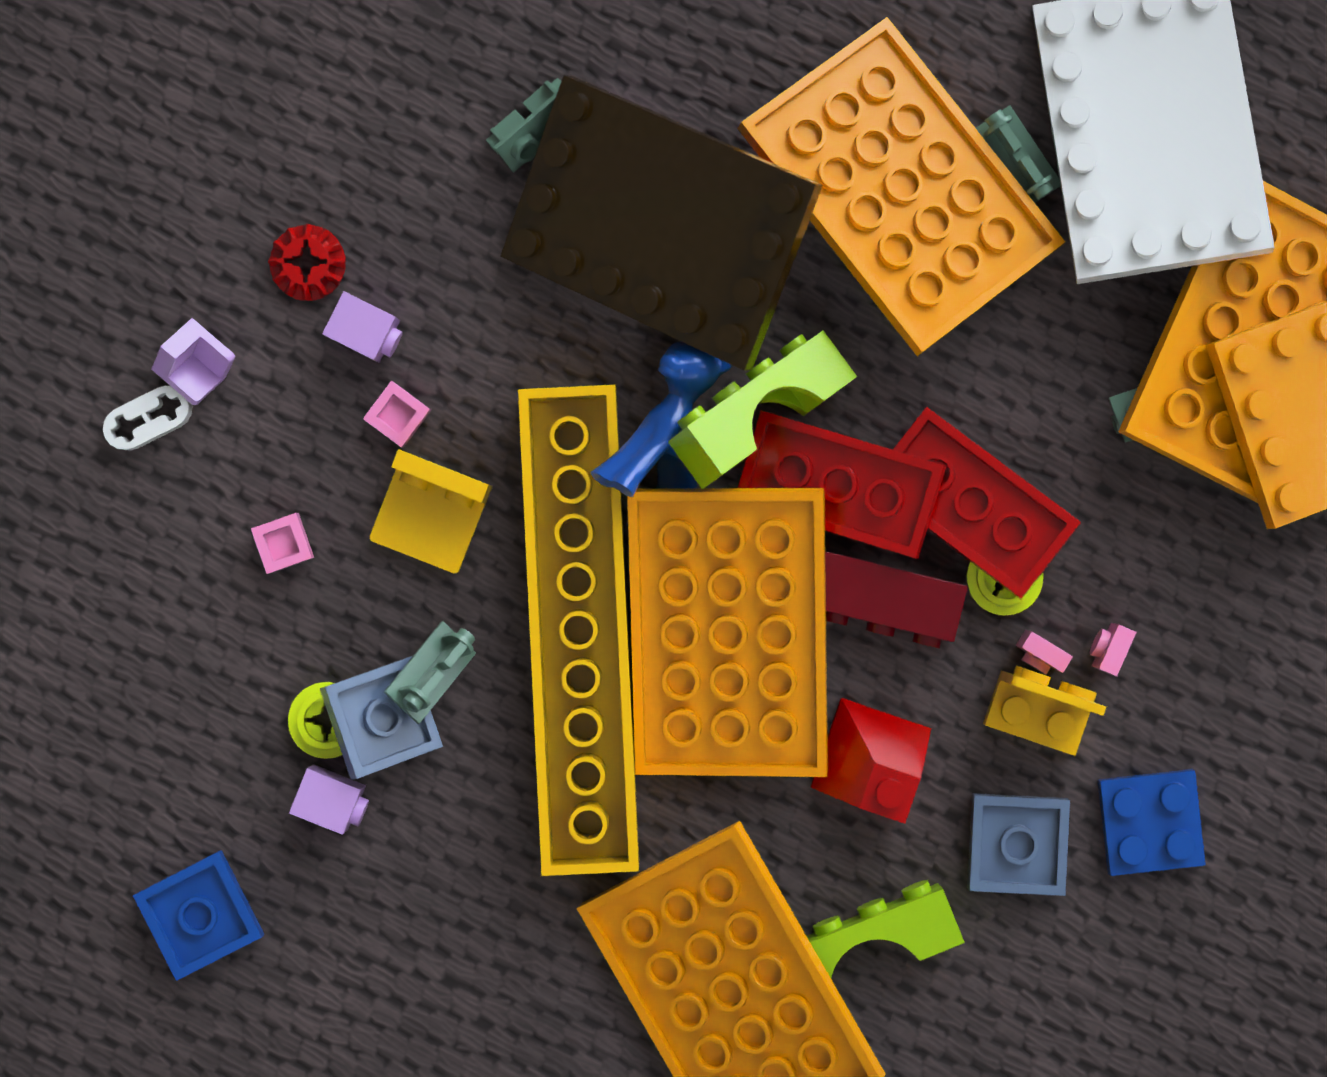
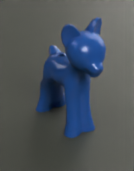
[590,341,733,526]

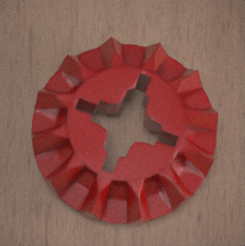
[268,223,346,301]

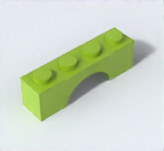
[668,330,857,490]
[807,880,965,978]

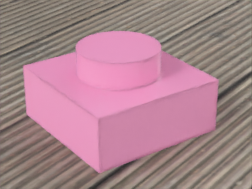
[363,380,431,448]
[251,513,314,574]
[1090,623,1137,676]
[1016,630,1073,675]

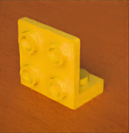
[370,449,493,573]
[983,665,1106,756]

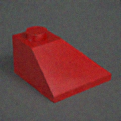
[810,697,932,824]

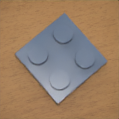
[320,656,443,780]
[967,793,1070,896]

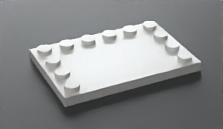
[1032,0,1275,284]

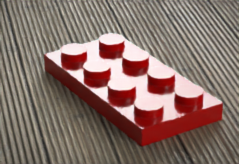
[893,407,1081,600]
[738,410,946,559]

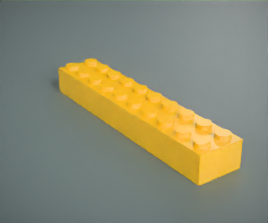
[518,385,639,876]

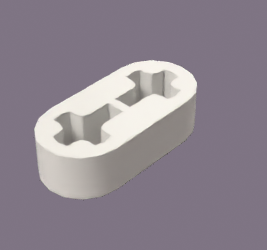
[103,386,193,451]

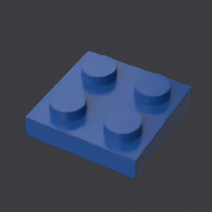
[1097,769,1206,876]
[133,850,265,981]

